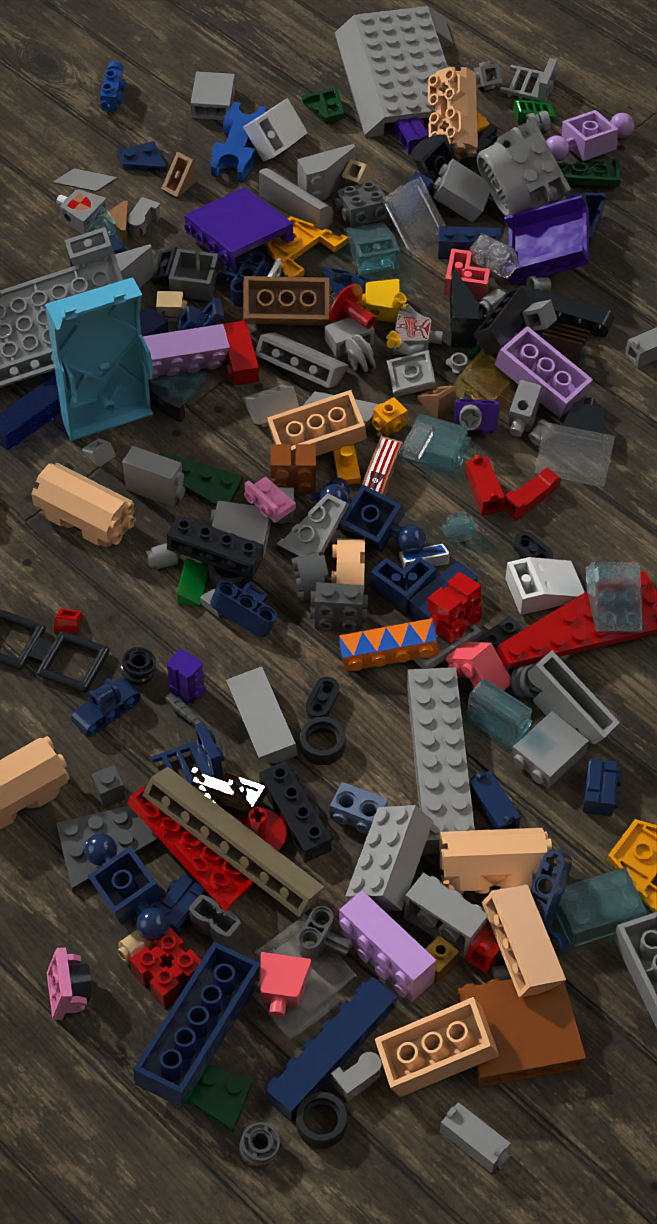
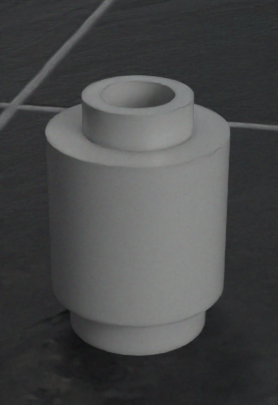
[478,289,505,318]
[146,543,181,570]

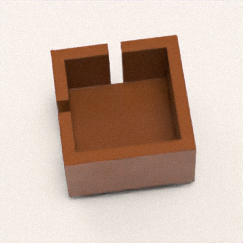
[270,444,316,494]

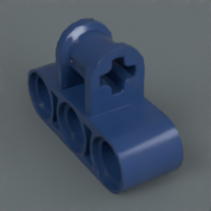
[216,250,266,307]
[210,581,277,637]
[71,678,141,737]

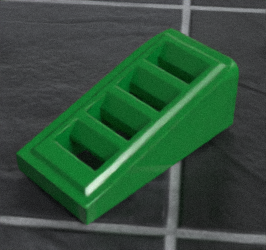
[513,100,556,124]

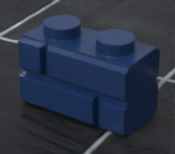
[583,758,622,816]
[152,874,208,936]

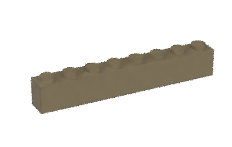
[142,767,324,917]

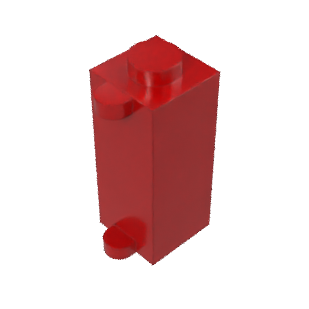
[465,454,505,516]
[465,922,502,973]

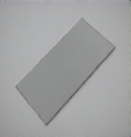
[53,169,117,191]

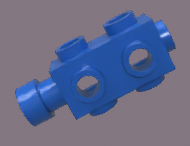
[100,61,126,112]

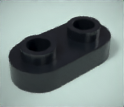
[513,532,553,559]
[306,677,339,719]

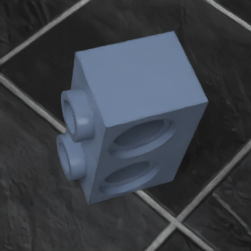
[330,782,388,834]

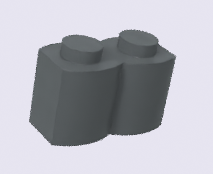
[189,895,242,949]

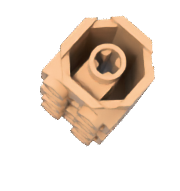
[427,67,478,161]
[31,463,136,547]
[0,736,70,830]
[439,828,552,894]

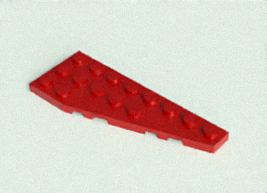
[497,571,657,669]

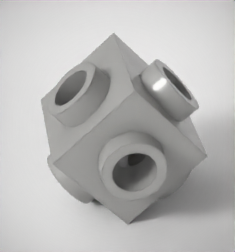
[474,61,502,90]

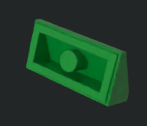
[177,558,209,607]

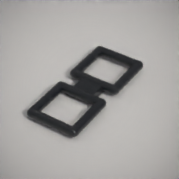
[0,609,110,692]

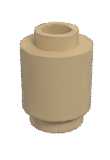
[117,929,155,963]

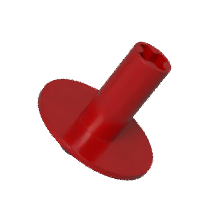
[329,284,377,329]
[236,807,287,851]

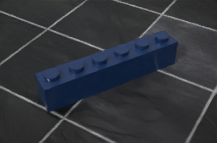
[266,977,397,1121]

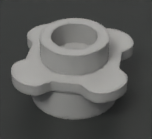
[446,353,471,374]

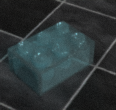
[556,867,646,948]

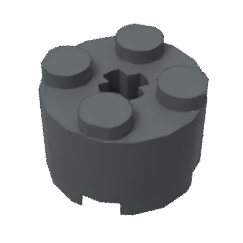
[291,552,330,603]

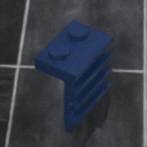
[151,722,225,788]

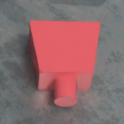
[261,952,312,1018]

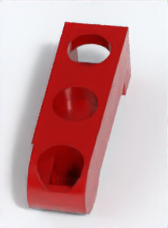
[503,468,561,521]

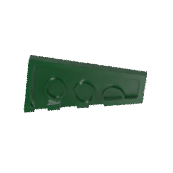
[557,158,621,188]
[159,451,243,507]
[186,1065,253,1133]

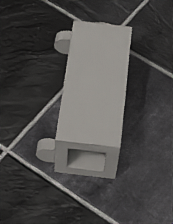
[625,327,657,368]
[440,1102,511,1173]

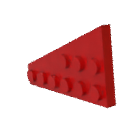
[127,786,255,912]

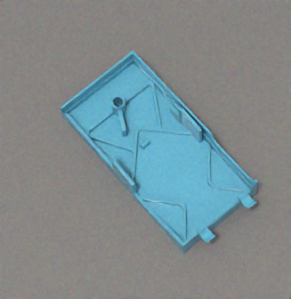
[45,277,153,441]

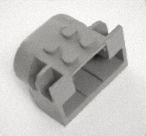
[477,117,571,216]

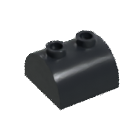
[411,135,458,184]

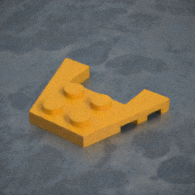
[263,216,348,277]
[607,819,657,913]

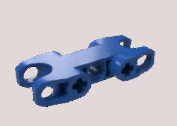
[211,102,267,181]

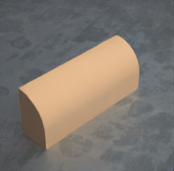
[482,885,566,998]

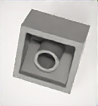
[242,385,299,427]

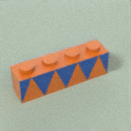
[339,618,439,672]

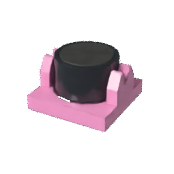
[47,947,91,1020]

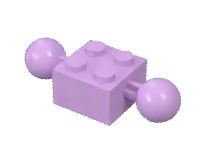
[546,110,634,161]

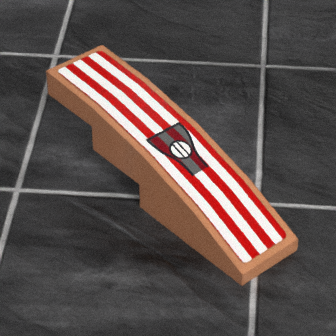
[362,436,402,496]

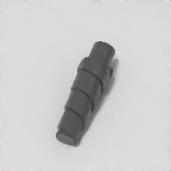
[165,693,202,726]

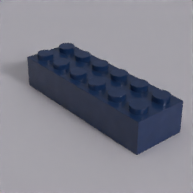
[133,942,261,1108]

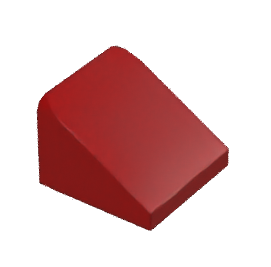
[54,608,83,635]

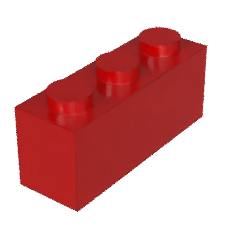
[223,320,259,386]

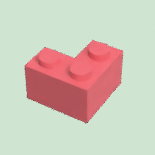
[444,249,490,301]
[445,641,511,699]

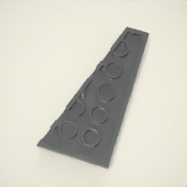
[56,789,205,892]

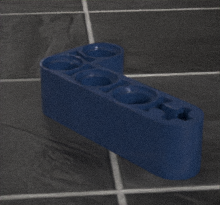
[531,850,572,957]

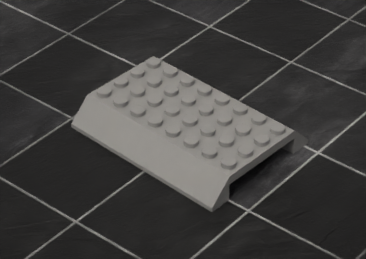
[335,6,453,138]
[0,227,123,388]

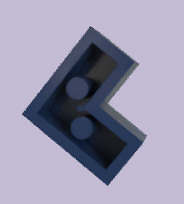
[370,556,437,613]

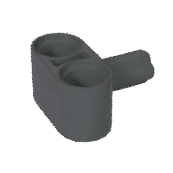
[298,906,353,960]

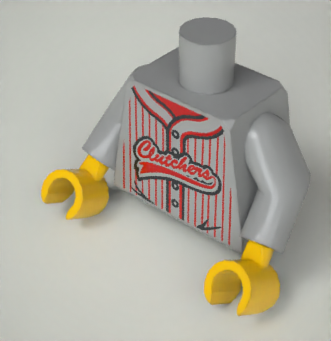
[386,292,443,356]

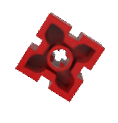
[427,572,483,644]
[130,927,202,1009]

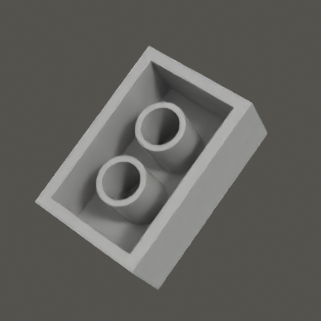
[403,873,488,959]

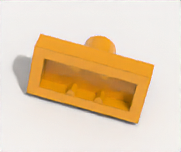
[332,444,361,485]

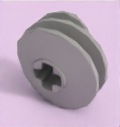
[345,334,376,373]

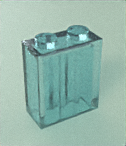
[403,413,471,474]
[467,678,532,750]

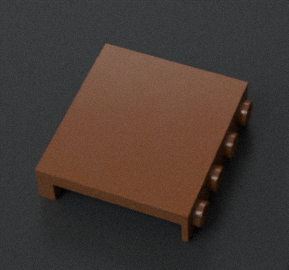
[457,979,586,1088]

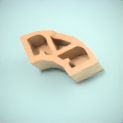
[332,538,365,585]

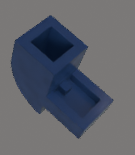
[178,298,224,331]

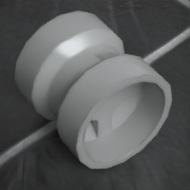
[525,111,551,131]
[459,404,482,430]

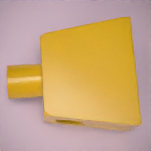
[360,279,399,323]

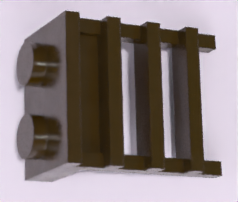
[541,322,592,367]
[192,767,268,819]

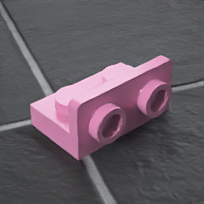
[244,476,296,523]

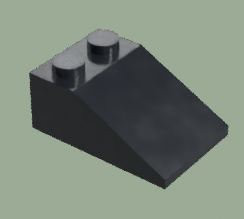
[450,271,483,347]

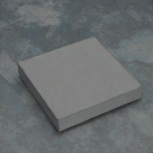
[387,350,437,397]

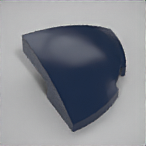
[323,267,374,294]

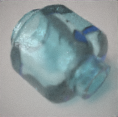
[442,511,477,543]

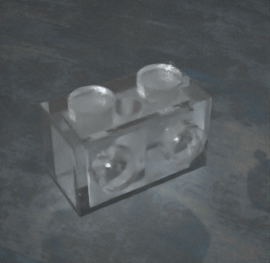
[469,233,520,279]

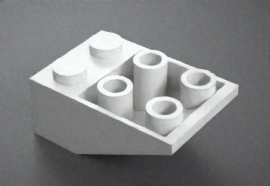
[243,98,308,162]
[505,557,584,615]

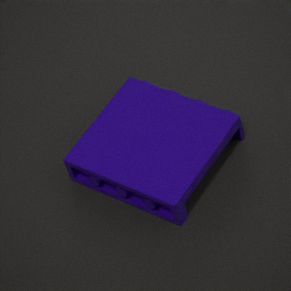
[184,187,294,269]
[503,195,590,285]

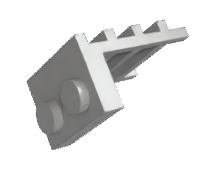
[500,58,559,103]

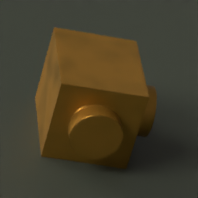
[425,935,459,983]

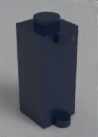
[469,771,521,830]

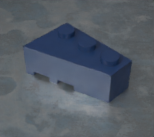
[565,193,607,253]

